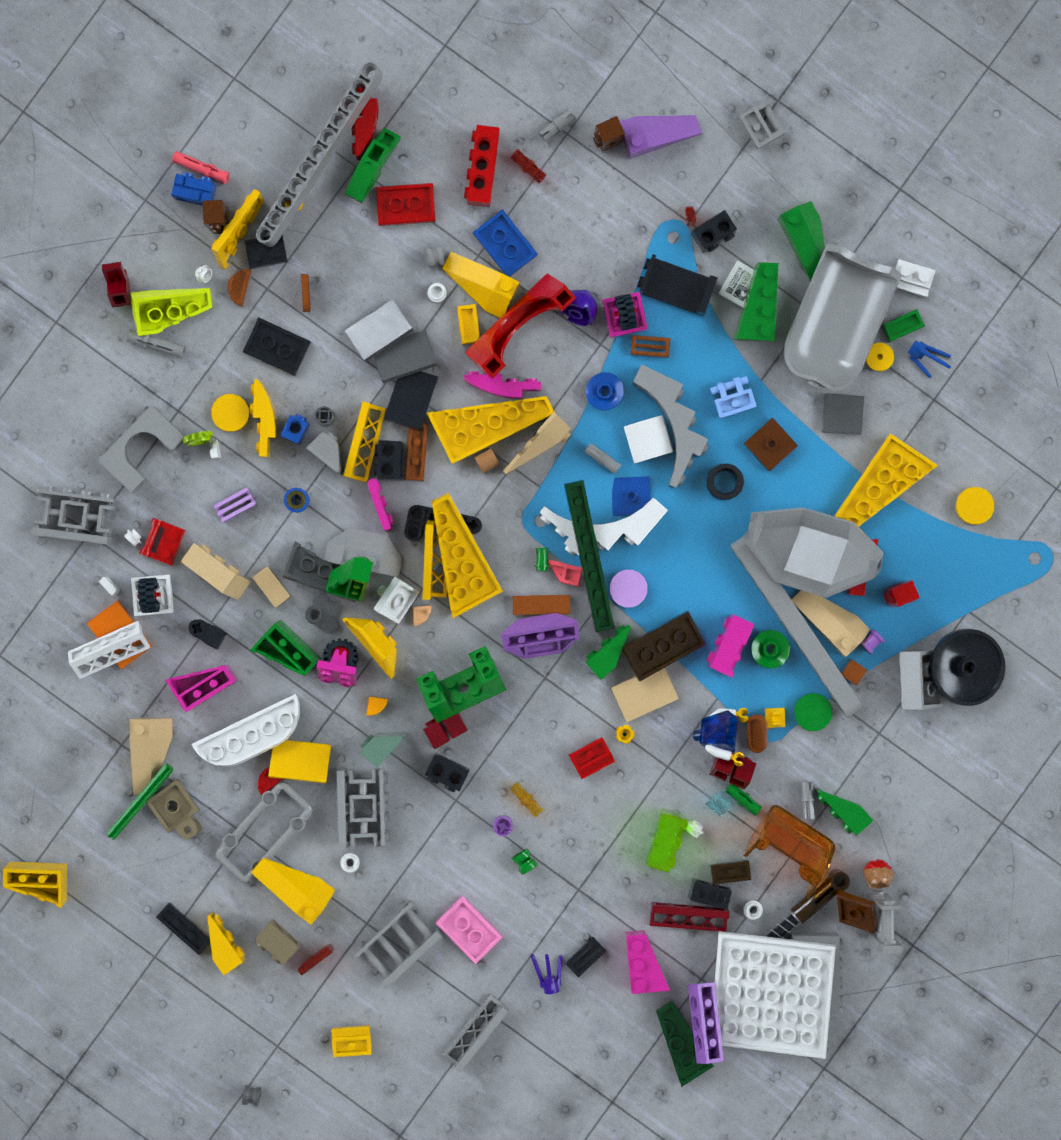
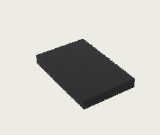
[243,317,311,376]
[384,371,438,431]

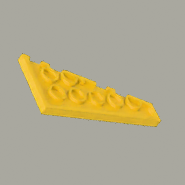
[426,396,554,464]
[834,433,938,527]
[431,492,503,618]

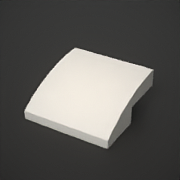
[624,415,674,463]

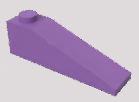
[620,115,702,159]

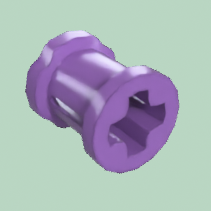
[860,629,885,655]

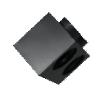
[691,210,737,253]
[374,440,403,481]
[425,753,470,793]
[688,878,732,910]

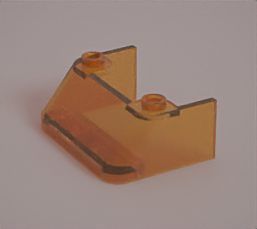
[743,805,836,898]

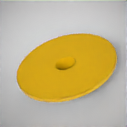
[866,343,894,371]

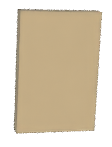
[611,668,679,722]

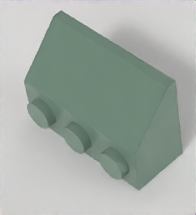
[360,732,407,768]

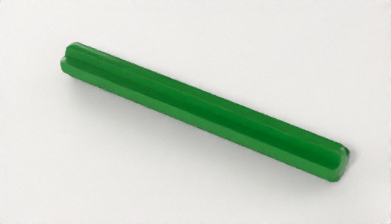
[107,763,173,840]

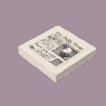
[718,260,754,308]

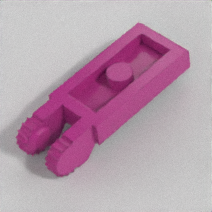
[367,478,394,531]

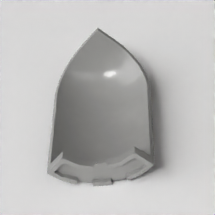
[784,243,902,391]

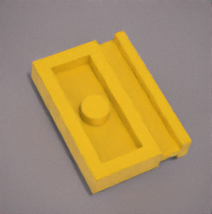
[331,1025,372,1057]

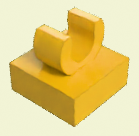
[765,707,785,728]

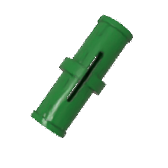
[725,784,762,816]

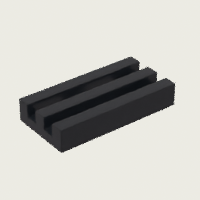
[565,937,606,978]

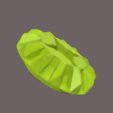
[183,431,214,446]

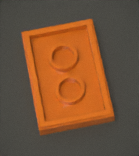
[87,600,153,669]

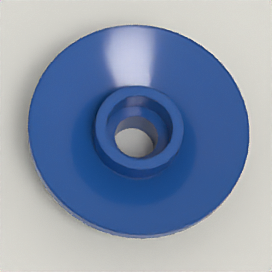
[586,372,624,410]

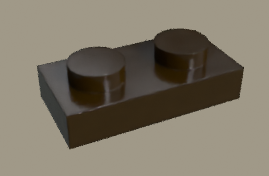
[710,860,751,885]

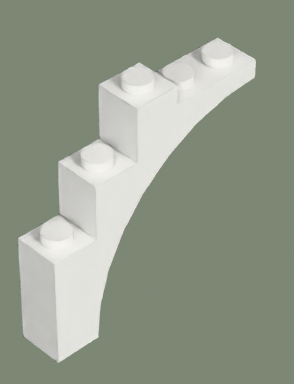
[540,498,668,556]

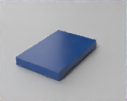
[473,209,538,277]

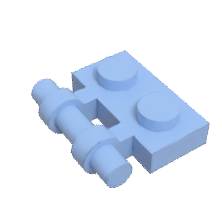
[710,376,757,419]

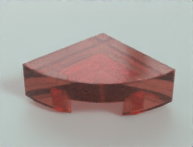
[685,206,696,226]

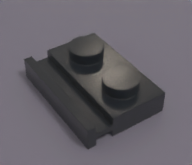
[244,235,288,269]

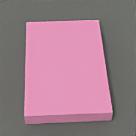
[435,895,503,964]

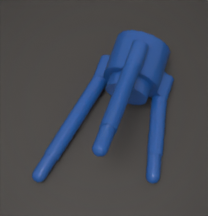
[907,340,951,378]

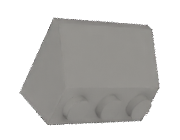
[899,650,943,710]

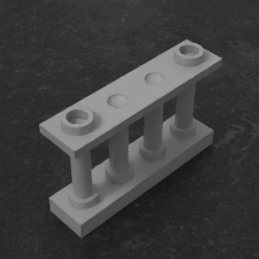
[867,890,903,954]
[354,900,443,990]

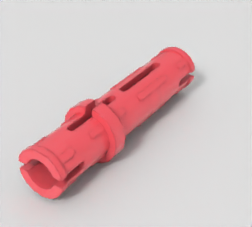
[172,151,230,184]

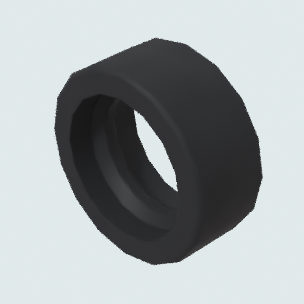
[706,463,744,500]

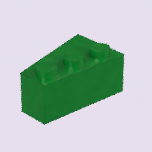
[325,557,373,602]

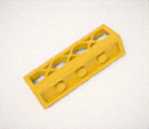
[343,401,386,482]
[422,520,448,600]

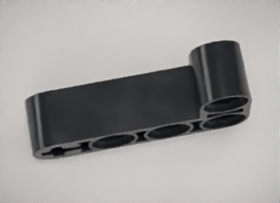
[404,505,482,541]

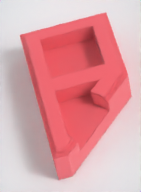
[548,559,582,587]

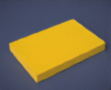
[269,740,332,784]

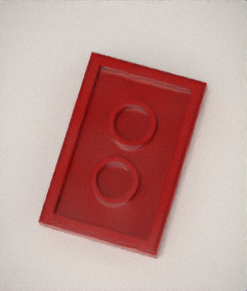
[376,183,436,226]

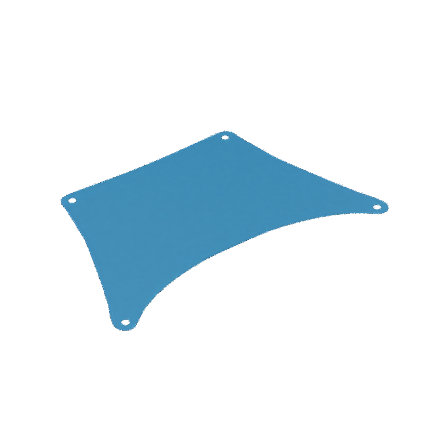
[522,219,1053,742]

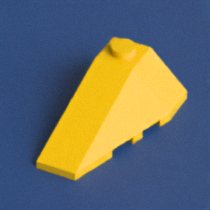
[442,252,519,318]

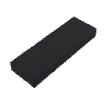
[156,902,210,955]

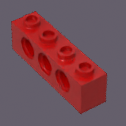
[464,125,500,207]

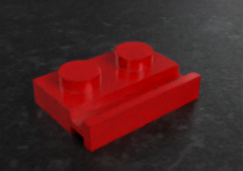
[568,737,615,779]

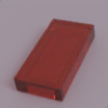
[298,944,334,976]

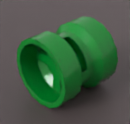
[511,848,538,875]

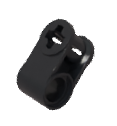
[188,619,227,650]

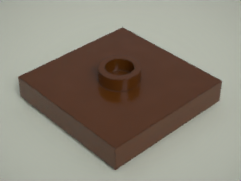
[744,418,798,472]
[837,890,877,934]

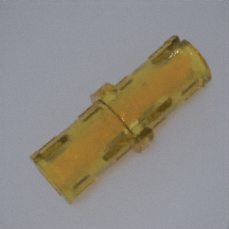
[509,781,544,818]

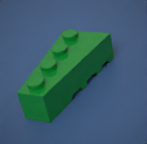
[733,262,779,342]

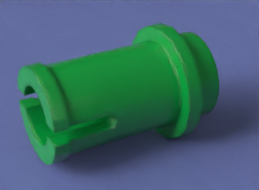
[534,548,550,571]

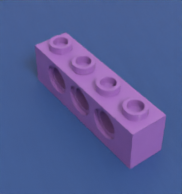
[688,982,724,1064]

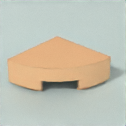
[412,605,432,626]

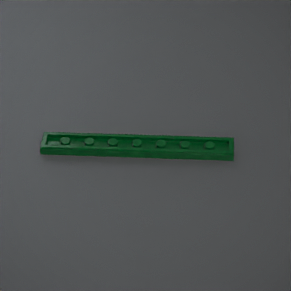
[564,480,615,633]

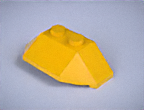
[342,617,398,679]

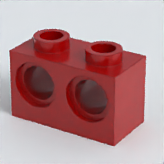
[883,580,920,607]

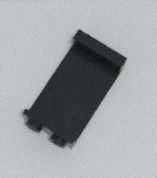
[637,254,718,316]

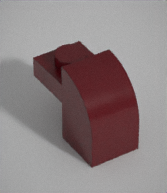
[102,262,131,308]

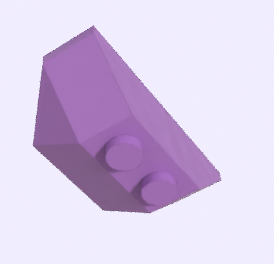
[501,613,580,659]

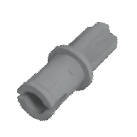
[585,443,621,474]
[800,781,816,820]

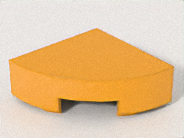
[366,696,388,716]

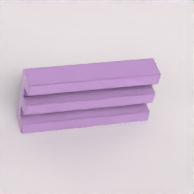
[213,487,257,523]

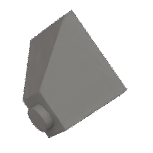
[307,432,343,475]

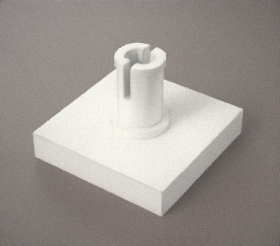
[374,577,420,624]

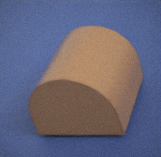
[474,449,500,474]

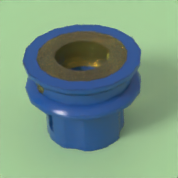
[284,488,310,513]

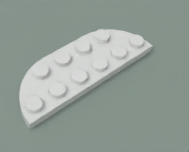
[192,694,300,767]

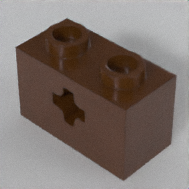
[593,116,625,152]
[203,200,229,234]

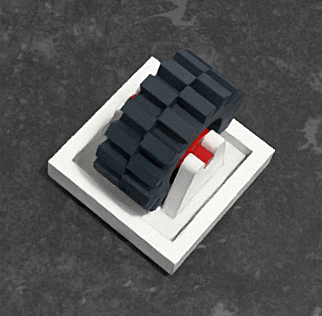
[131,575,174,616]

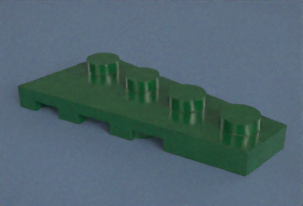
[656,1000,714,1087]

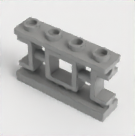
[31,486,117,545]
[337,768,390,848]

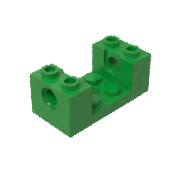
[416,646,507,723]

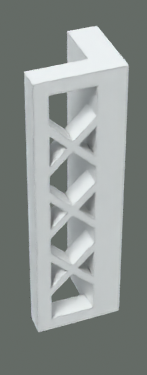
[68,621,150,679]

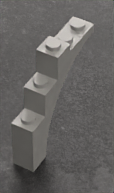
[632,364,709,489]

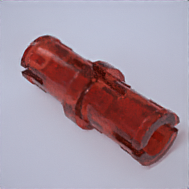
[511,149,547,184]

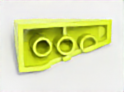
[130,288,212,336]

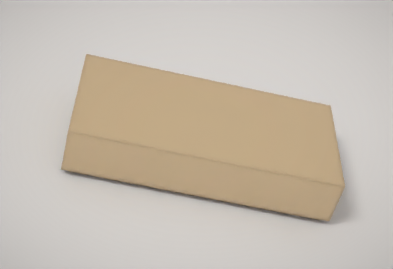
[252,566,291,608]

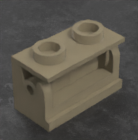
[255,919,301,965]

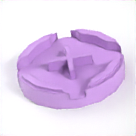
[609,570,647,607]

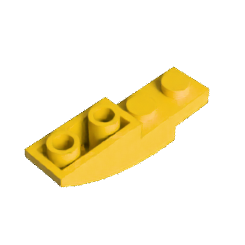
[250,379,278,458]

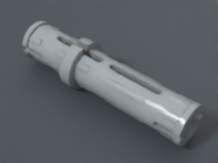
[126,330,186,358]

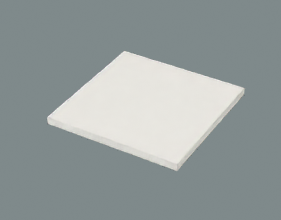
[715,931,836,1059]

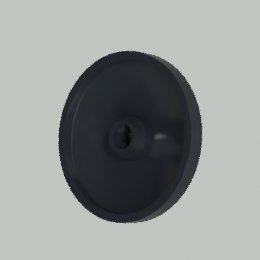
[930,629,1006,706]

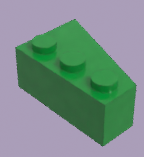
[250,620,322,676]

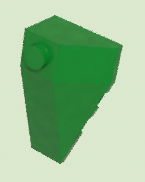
[777,201,825,282]

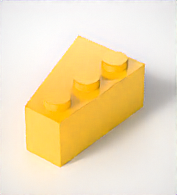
[3,861,67,908]

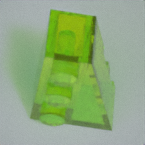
[646,808,688,873]

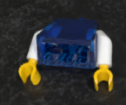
[693,708,749,766]

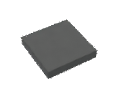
[822,393,864,435]

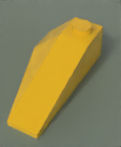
[251,857,335,925]

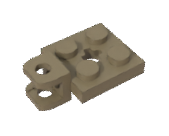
[146,779,202,840]

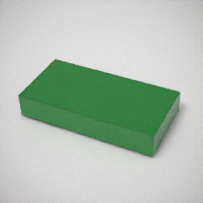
[881,309,925,343]

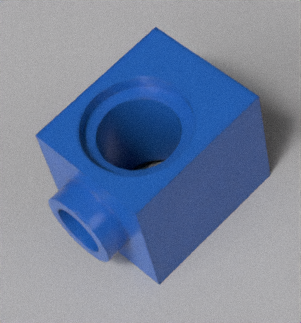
[281,414,310,445]

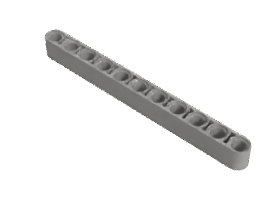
[256,62,383,247]
[730,537,863,718]

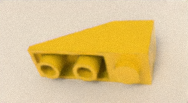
[207,912,246,975]

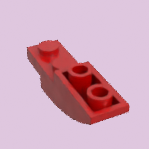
[351,87,379,161]

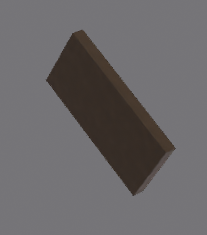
[621,611,706,682]

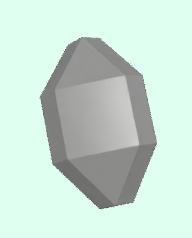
[742,507,884,598]

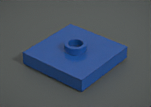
[612,476,650,516]

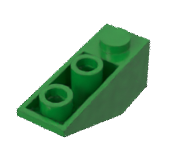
[585,624,631,680]
[815,788,874,836]

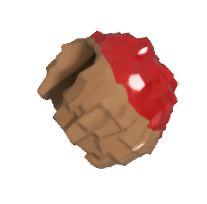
[863,859,894,889]

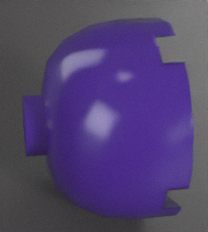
[559,290,598,326]

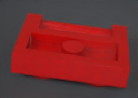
[139,518,186,566]

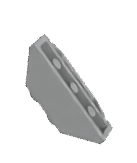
[324,527,403,578]

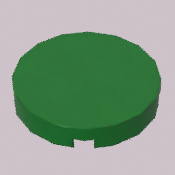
[794,693,832,731]

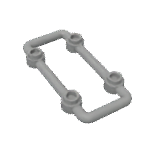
[216,782,313,883]

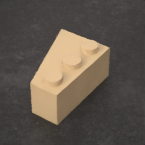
[181,543,251,600]

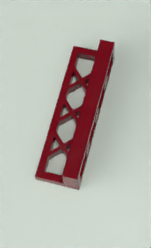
[649,902,730,932]

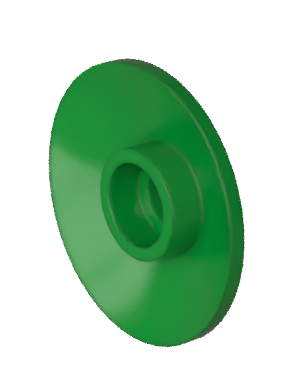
[751,630,790,669]

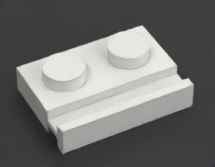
[895,259,936,298]

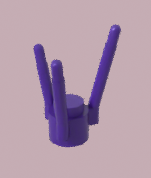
[531,954,562,994]

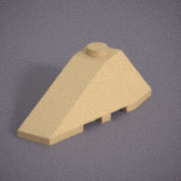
[130,718,173,795]

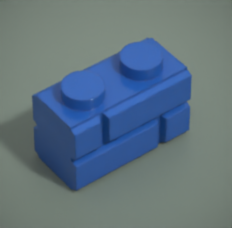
[171,172,216,206]

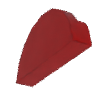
[258,767,283,796]

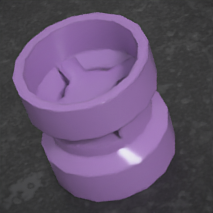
[493,815,513,837]

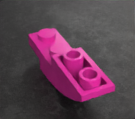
[464,371,541,399]

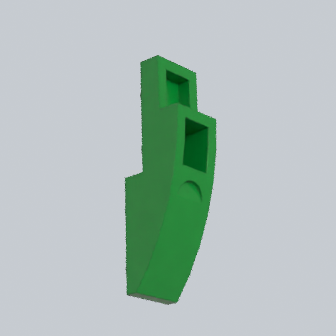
[345,128,401,203]

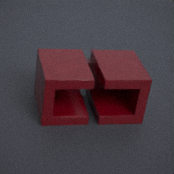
[423,713,468,750]
[709,748,757,790]

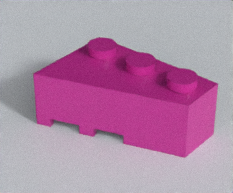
[706,614,754,677]
[165,664,238,712]
[625,930,670,994]

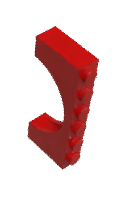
[465,273,576,379]

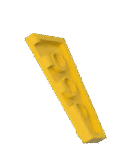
[211,189,264,270]

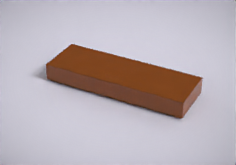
[405,424,428,482]
[513,595,570,615]

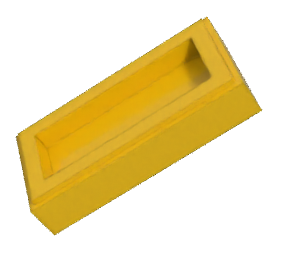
[457,304,480,345]

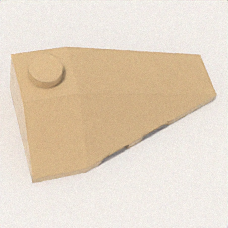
[503,412,571,475]
[791,590,870,657]

